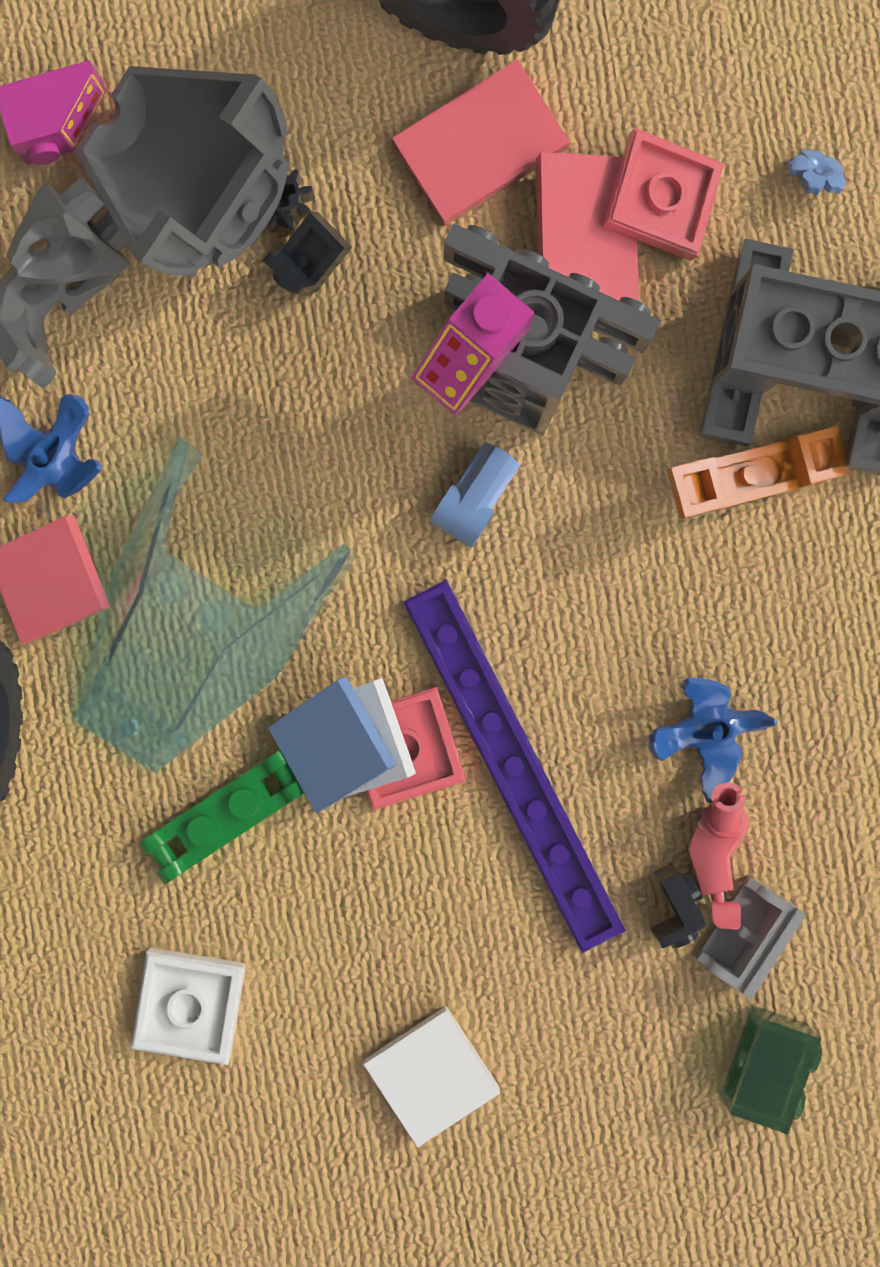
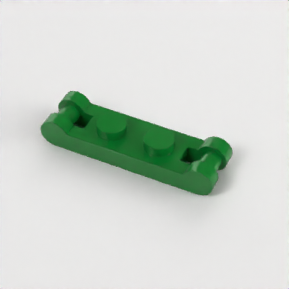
[138,750,304,885]

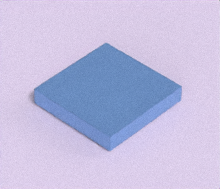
[268,677,396,814]

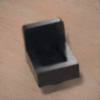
[263,212,352,295]
[651,863,707,948]

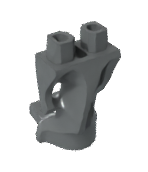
[0,177,130,389]

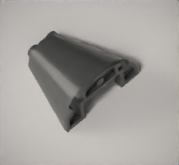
[75,66,289,275]

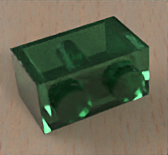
[720,1004,822,1135]

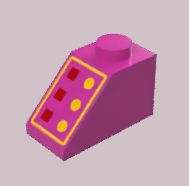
[0,60,106,165]
[412,273,534,417]

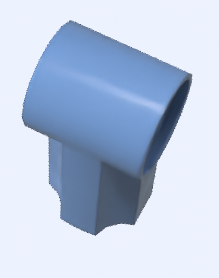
[430,442,521,548]

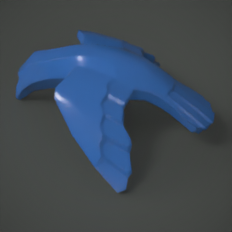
[0,394,102,504]
[648,678,777,803]

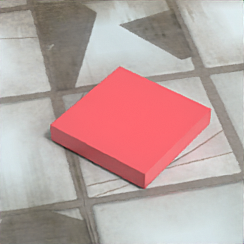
[602,128,724,261]
[0,516,111,645]
[366,686,466,810]

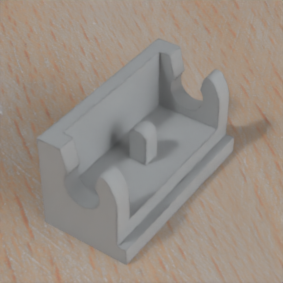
[695,875,806,1000]

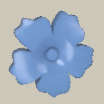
[786,149,846,195]

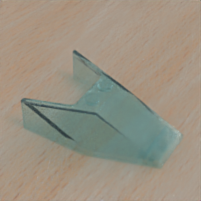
[74,437,358,773]

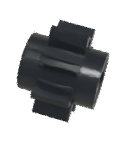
[267,169,315,234]

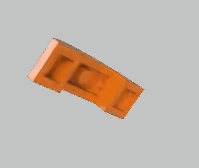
[666,426,851,519]

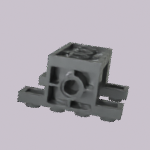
[443,223,661,436]
[699,239,880,476]

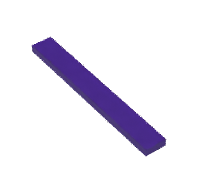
[403,579,626,953]

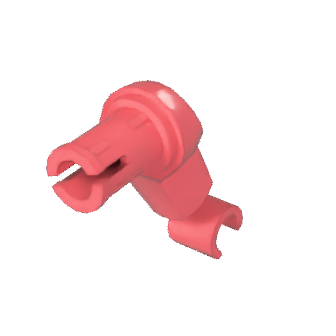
[689,782,749,930]

